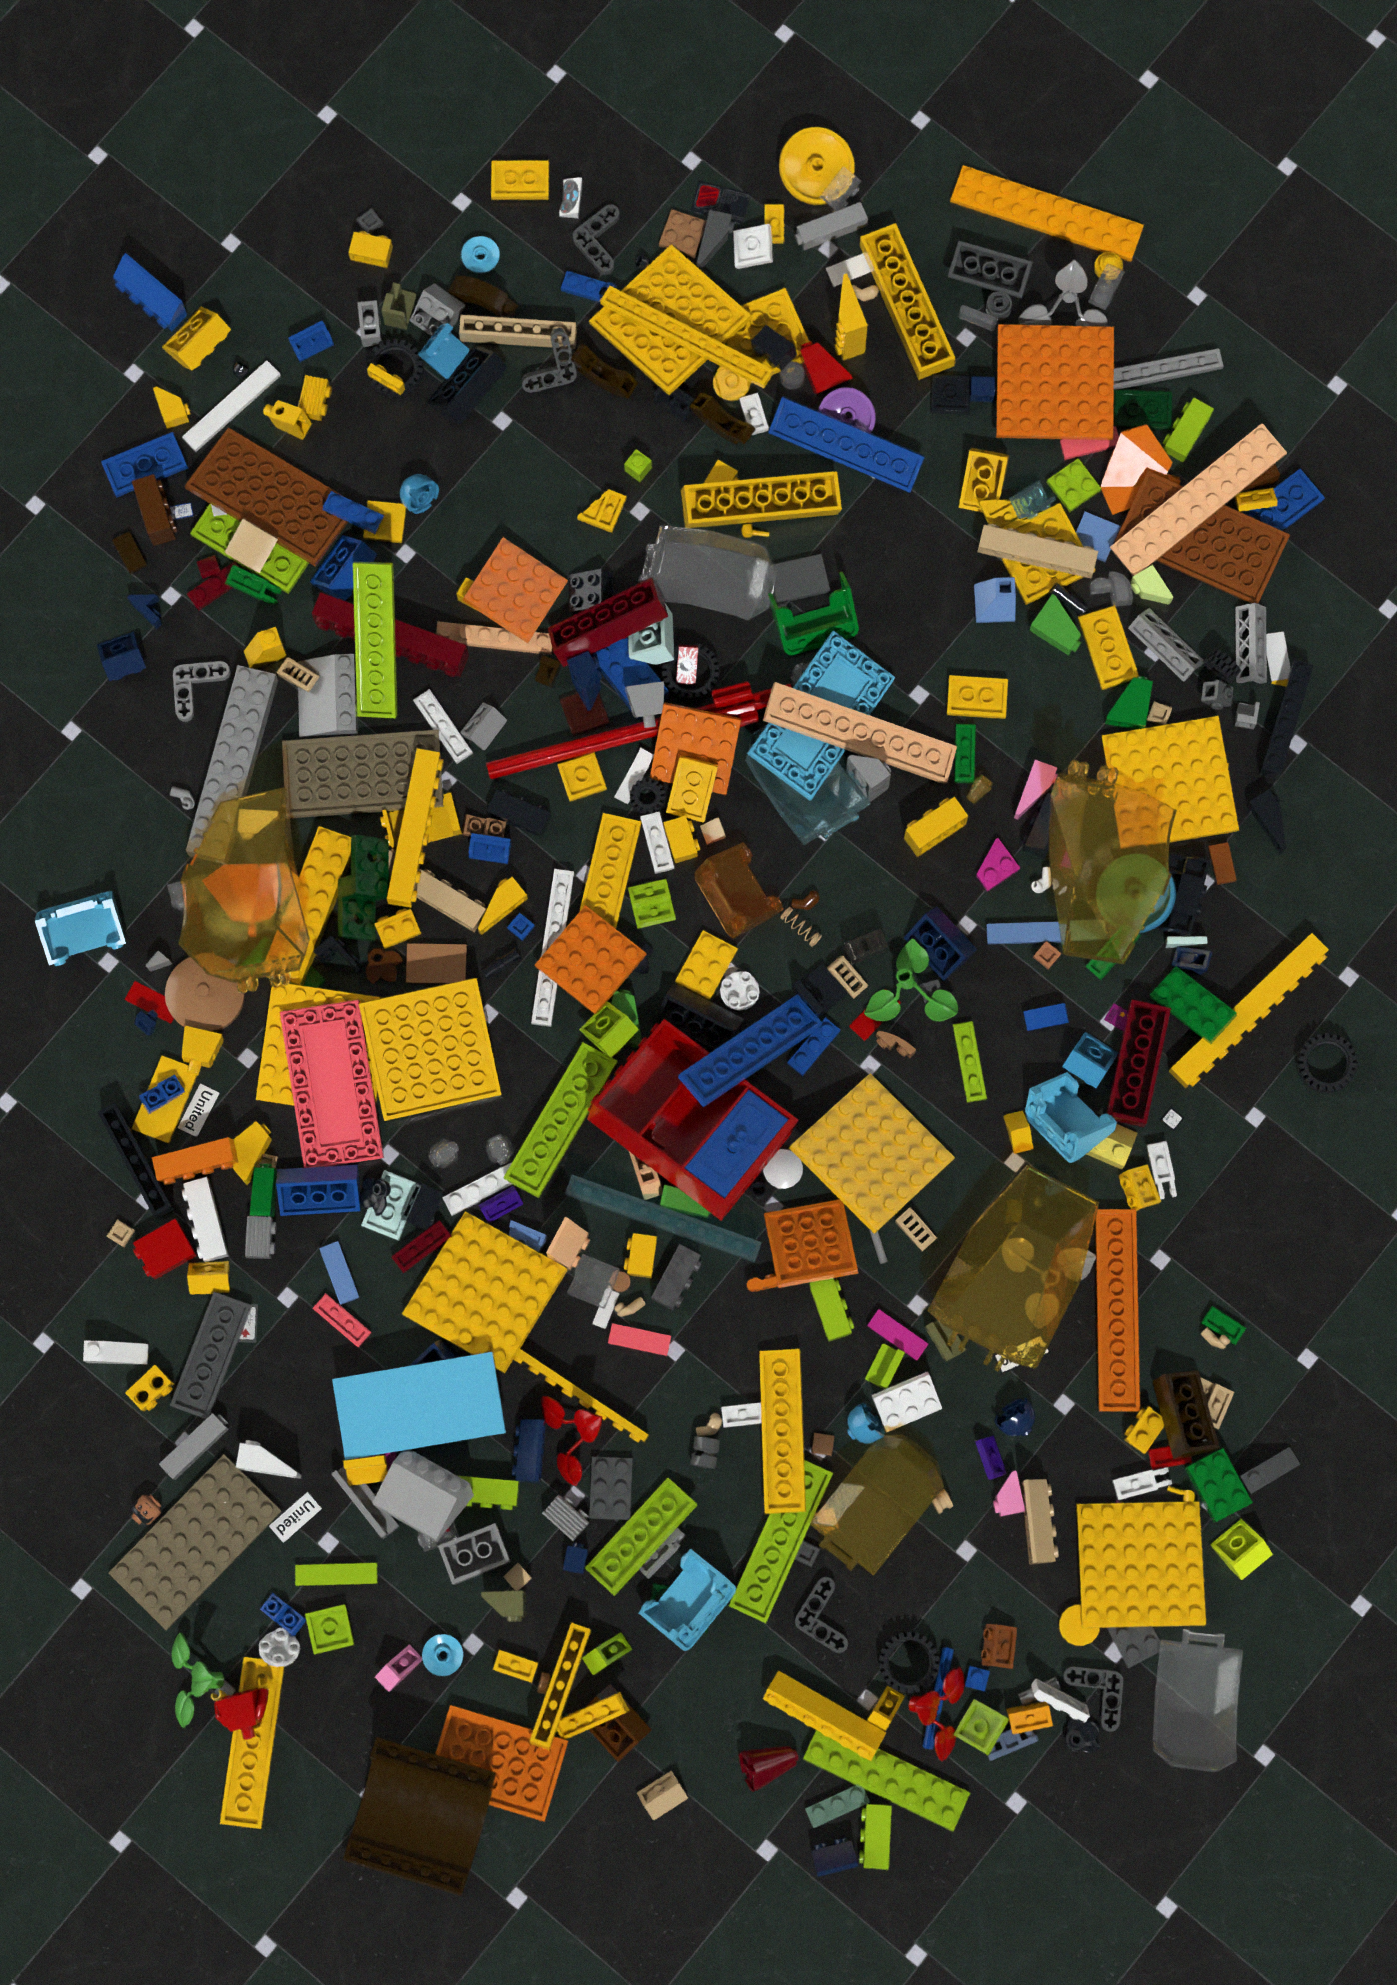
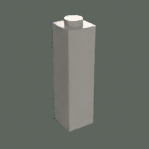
[795,202,868,250]
[159,1413,229,1480]

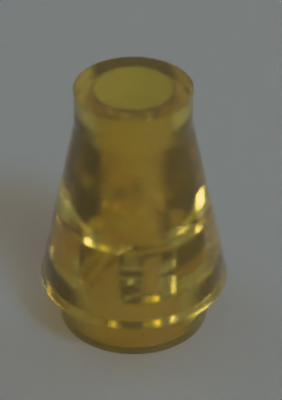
[966,774,993,804]

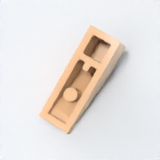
[629,1151,663,1200]

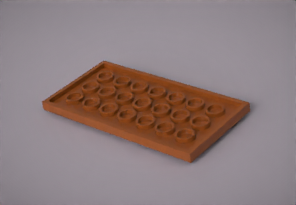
[185,428,348,567]
[1115,471,1290,604]

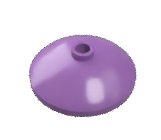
[819,387,876,433]

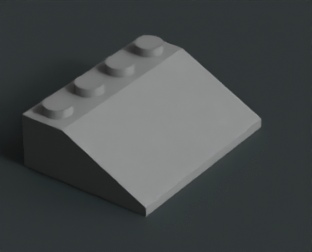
[298,654,358,738]
[372,1449,474,1542]

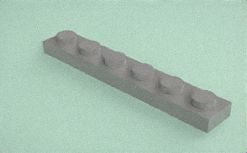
[1114,348,1223,389]

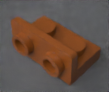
[981,1624,1017,1669]

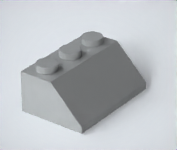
[846,755,891,802]

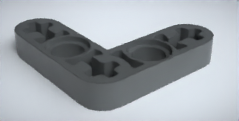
[573,204,620,275]
[521,328,577,393]
[795,1577,848,1653]
[1063,1667,1123,1732]

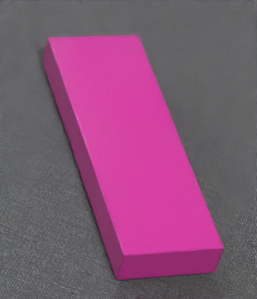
[867,1309,928,1361]

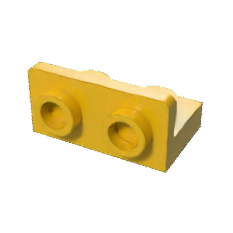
[375,908,421,949]
[1119,1164,1161,1211]
[1124,1406,1164,1454]

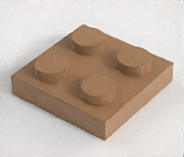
[659,210,707,258]

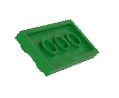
[1150,967,1237,1044]

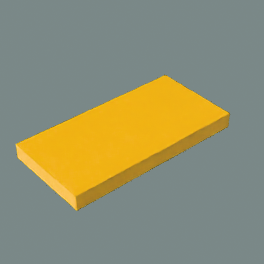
[1077,605,1139,690]
[132,1056,197,1144]

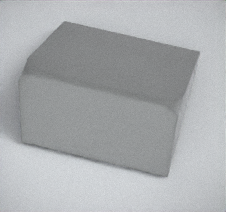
[146,951,172,971]

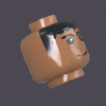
[131,1494,162,1525]

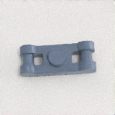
[987,1729,1039,1761]

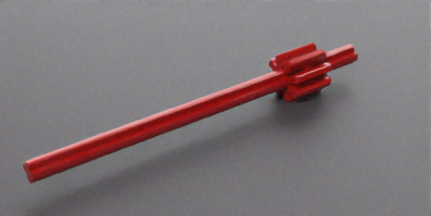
[486,681,791,779]

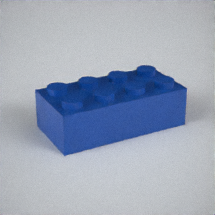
[591,638,669,720]

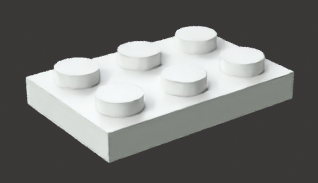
[872,1372,942,1432]

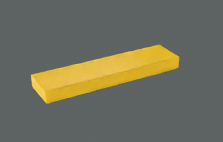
[557,1692,629,1740]

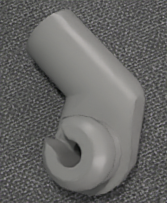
[170,786,195,810]

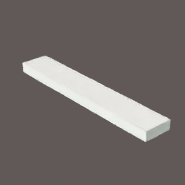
[182,361,281,452]

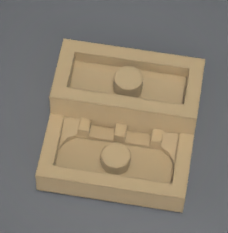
[225,518,278,573]
[1200,1377,1234,1429]

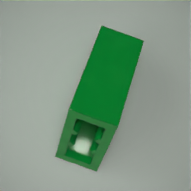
[1105,676,1153,730]
[250,1164,277,1217]

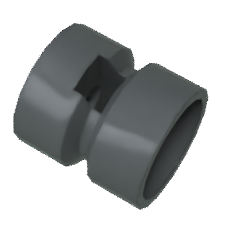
[985,291,1012,324]
[690,1436,720,1469]

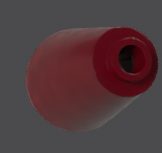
[739,1746,799,1792]

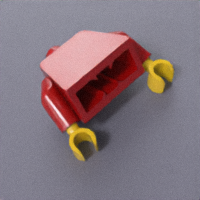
[211,1677,273,1740]

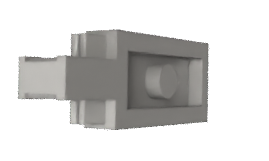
[639,1528,685,1579]

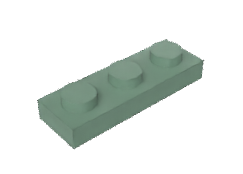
[805,1785,870,1828]

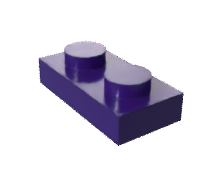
[479,1186,523,1223]
[975,1436,1007,1480]

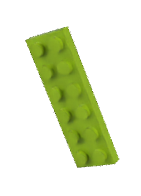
[190,504,309,594]
[585,1478,698,1596]

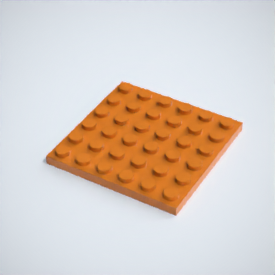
[996,324,1114,440]

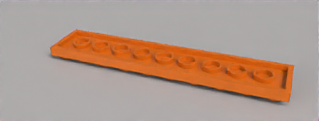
[1095,1209,1140,1412]

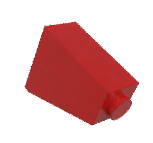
[797,341,852,394]

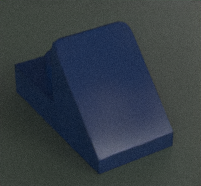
[127,594,162,629]
[1172,946,1212,975]

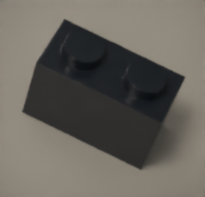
[751,325,798,371]
[400,1183,443,1230]

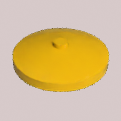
[779,127,855,205]

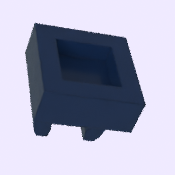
[135,1010,158,1036]

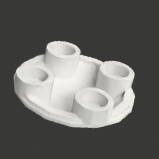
[720,971,760,1011]
[763,1149,803,1189]
[259,1628,300,1667]

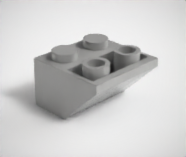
[409,284,465,336]

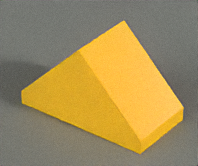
[1003,1110,1034,1154]

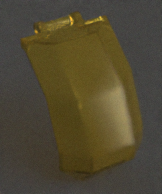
[810,1435,944,1576]

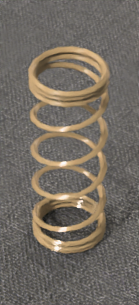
[780,907,822,947]

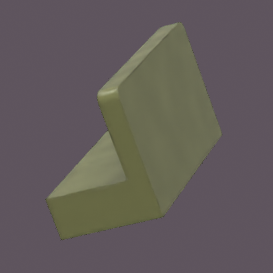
[925,1316,966,1362]

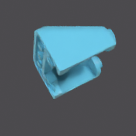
[35,891,126,966]
[1025,1072,1117,1163]
[639,1549,736,1651]

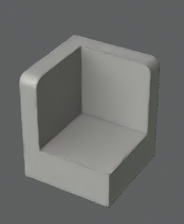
[1234,702,1260,729]

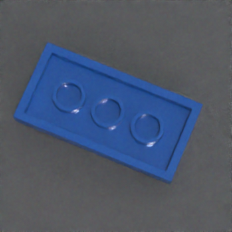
[101,432,188,498]
[1242,469,1325,531]

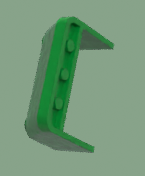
[768,571,859,655]

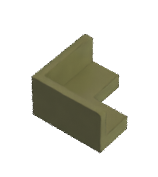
[382,283,416,330]

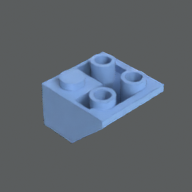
[974,577,1016,623]

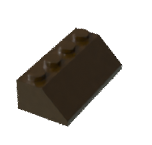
[1152,1370,1220,1459]

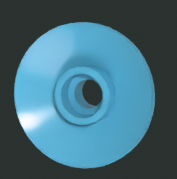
[461,236,500,273]
[422,1634,463,1676]

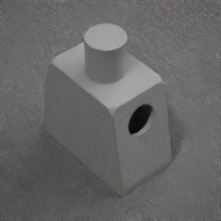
[625,681,664,728]

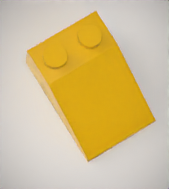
[959,448,1009,512]

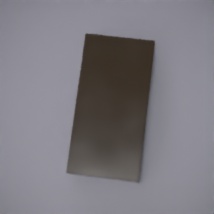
[112,532,147,575]

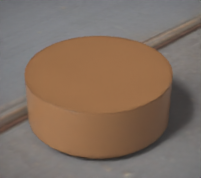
[610,1271,631,1292]
[537,1672,550,1694]

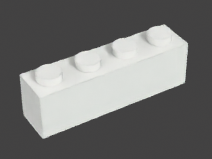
[182,1177,229,1262]

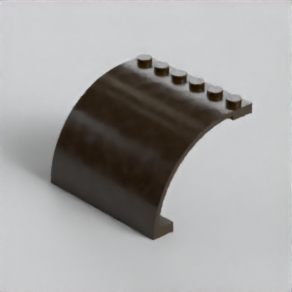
[343,1737,496,1896]

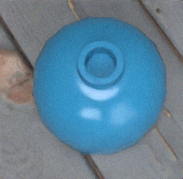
[399,474,439,514]
[847,1402,885,1444]

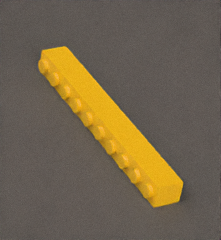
[1169,933,1329,1088]

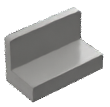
[460,703,507,750]

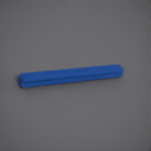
[923,1647,953,1750]

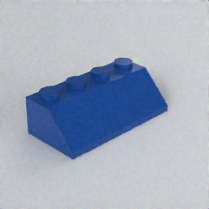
[113,253,187,331]
[276,1165,361,1216]

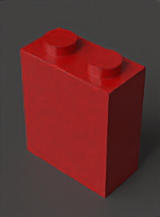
[133,1219,197,1280]

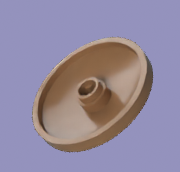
[165,954,245,1032]

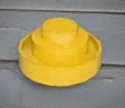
[1094,252,1123,281]

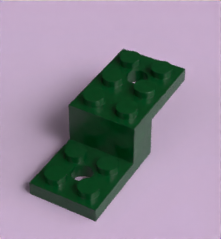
[338,835,389,941]

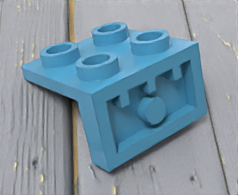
[418,323,469,379]

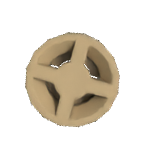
[930,1489,953,1514]

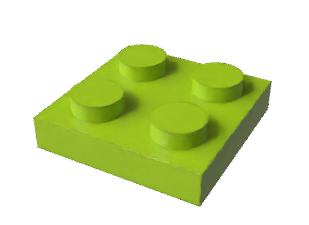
[1047,459,1101,512]
[305,1604,355,1654]
[953,1699,1009,1756]

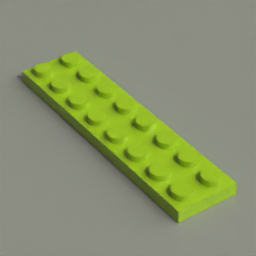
[353,561,397,718]
[503,1043,618,1198]
[729,1460,833,1623]
[803,1730,970,1832]

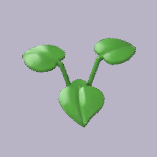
[864,939,958,1021]
[171,1632,224,1728]

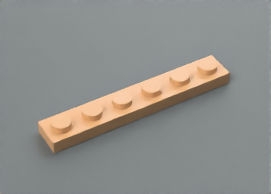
[436,622,552,655]

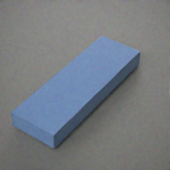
[319,1241,360,1305]

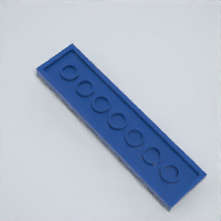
[768,396,925,493]
[678,994,823,1107]

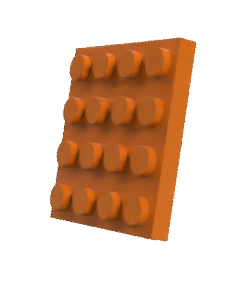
[462,537,568,643]
[650,702,742,795]
[535,905,647,1014]
[764,1199,858,1288]

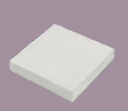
[733,224,773,269]

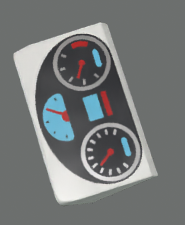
[559,177,583,218]

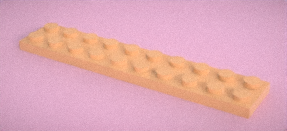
[1110,423,1287,576]
[763,682,957,784]

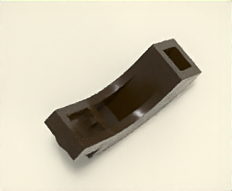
[448,276,518,318]
[570,344,638,399]
[689,392,756,444]

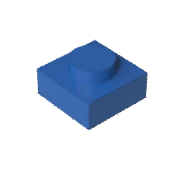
[507,913,535,941]
[965,1666,990,1691]

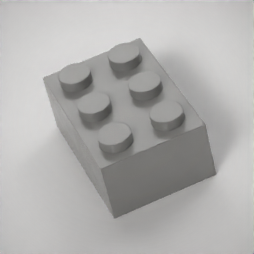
[438,1523,511,1585]

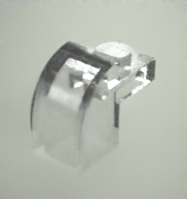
[1089,572,1133,607]
[417,1521,459,1552]

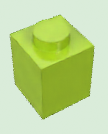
[624,449,652,482]

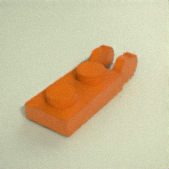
[746,1273,778,1292]

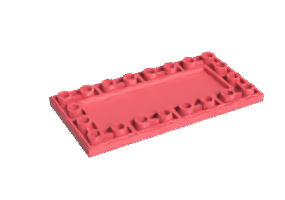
[280,1000,384,1168]

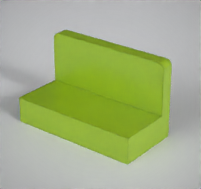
[865,1344,905,1389]

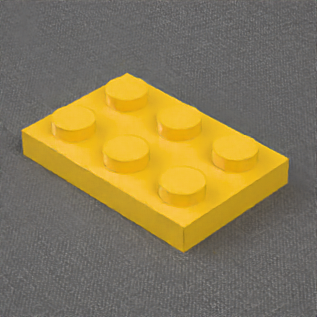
[491,161,549,200]
[947,675,1008,719]
[666,755,719,822]
[675,930,738,1001]

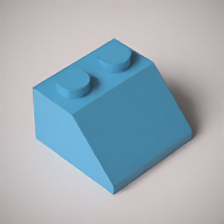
[1062,1032,1119,1088]

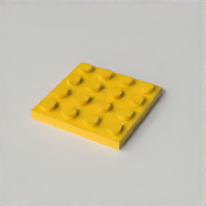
[726,288,809,383]
[1001,503,1096,605]

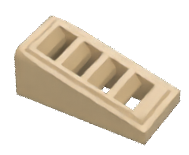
[277,657,320,693]
[827,956,869,999]
[895,1208,937,1252]

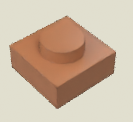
[1033,941,1062,970]

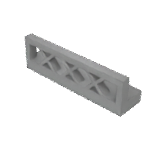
[1236,603,1267,684]
[1128,608,1204,682]
[332,1466,399,1539]

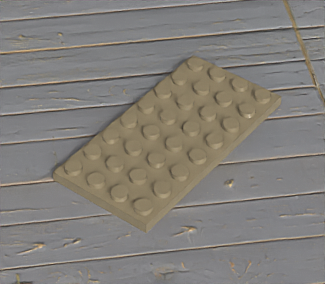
[282,730,444,819]
[109,1455,282,1630]

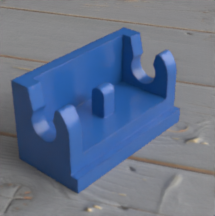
[288,321,334,362]
[469,833,511,864]

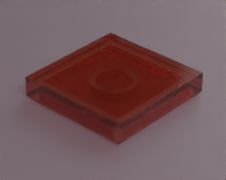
[560,693,610,737]

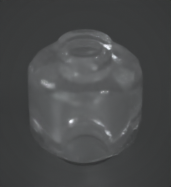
[780,361,805,390]
[485,1134,514,1165]
[428,1139,459,1169]

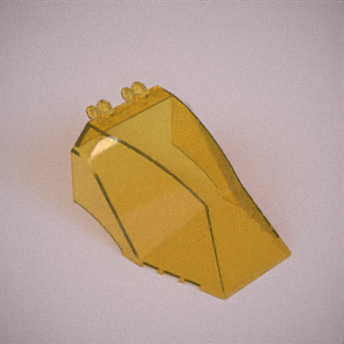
[1049,760,1177,964]
[178,787,310,994]
[928,1164,1100,1372]

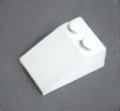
[236,1440,302,1479]

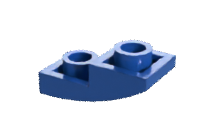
[1023,1003,1069,1031]
[139,1075,185,1114]
[260,1593,306,1636]

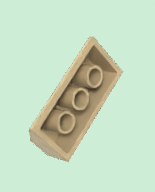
[1021,1479,1058,1564]

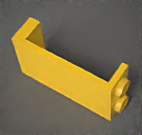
[380,793,462,850]

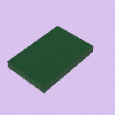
[1113,389,1172,431]

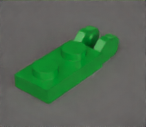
[225,565,282,605]

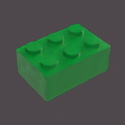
[1184,1448,1253,1523]

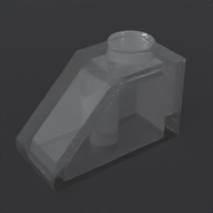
[1088,264,1125,310]

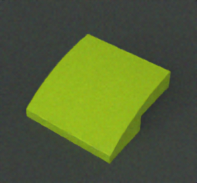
[628,879,676,929]

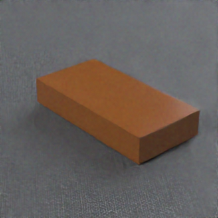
[1208,842,1237,885]

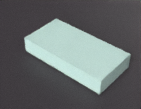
[1165,936,1207,948]

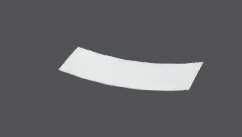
[614,748,654,804]

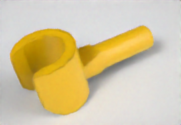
[741,524,769,538]
[1167,1485,1195,1502]

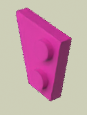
[976,838,1020,892]

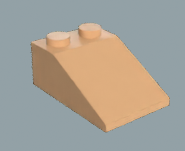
[546,1217,590,1271]

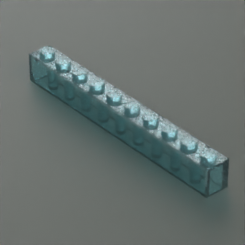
[565,1175,762,1263]

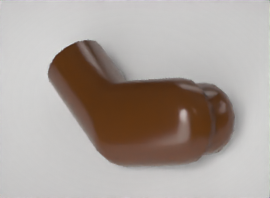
[791,890,819,910]

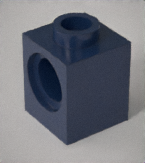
[970,376,997,402]
[563,1543,588,1574]

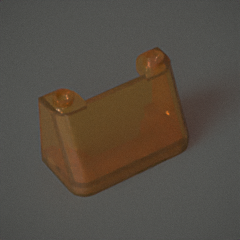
[695,842,784,938]

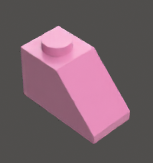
[993,1471,1025,1517]
[375,1644,423,1692]

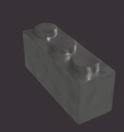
[651,1244,703,1310]

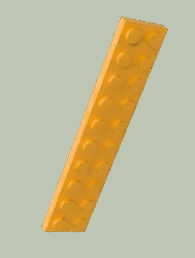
[950,165,1144,262]

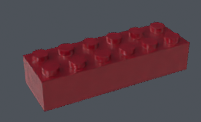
[548,577,669,667]
[1106,1000,1171,1127]

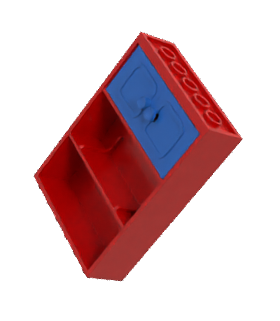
[587,1019,798,1221]

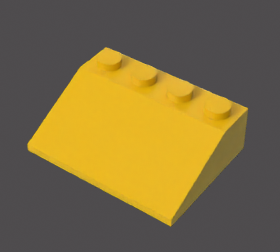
[835,273,868,360]

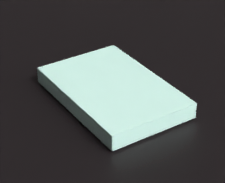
[361,1170,416,1241]

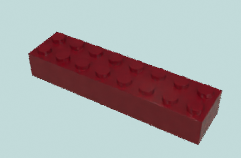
[311,592,469,677]

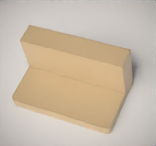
[637,1771,688,1820]

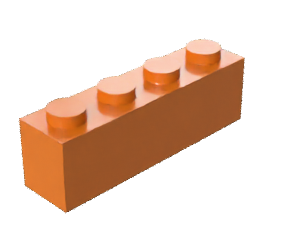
[152,1137,239,1185]

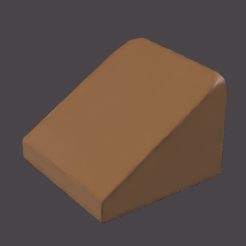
[812,1433,834,1456]

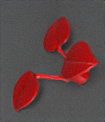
[541,1396,602,1486]
[909,1666,965,1761]

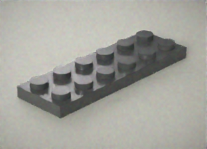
[170,1292,252,1419]

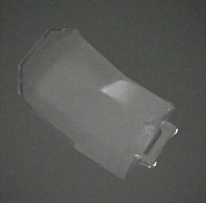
[638,525,777,620]
[1153,1629,1243,1772]

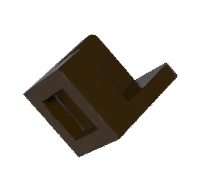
[535,655,561,688]

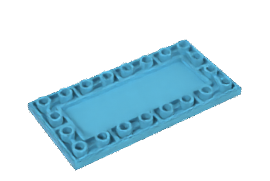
[747,630,896,801]
[332,1352,506,1460]

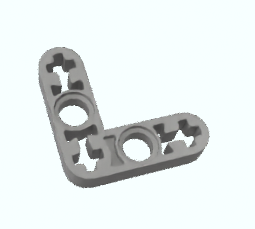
[173,661,231,722]

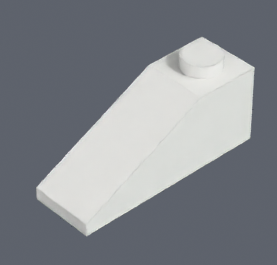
[83,1341,149,1365]

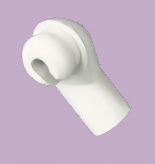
[1031,867,1052,893]

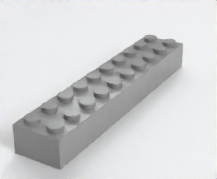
[186,665,278,865]

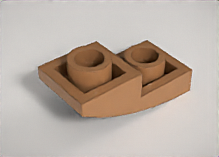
[461,815,506,838]
[876,1031,916,1058]

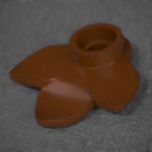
[366,948,403,984]

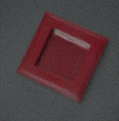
[197,555,221,579]

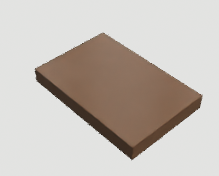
[406,944,467,984]

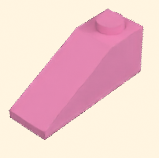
[1014,760,1059,820]

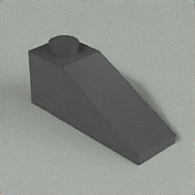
[697,210,735,270]
[1239,1447,1300,1495]

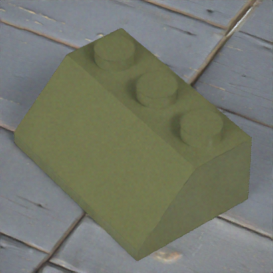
[481,1591,527,1622]

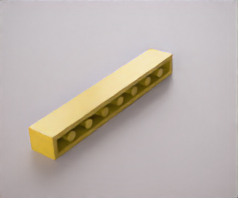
[387,748,444,908]

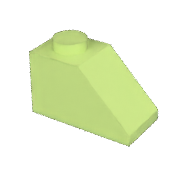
[1131,565,1173,604]

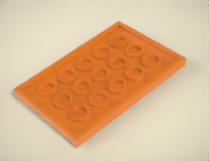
[435,1705,568,1822]

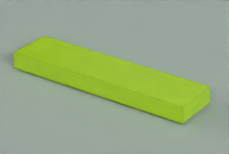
[953,1021,987,1103]
[295,1563,378,1586]

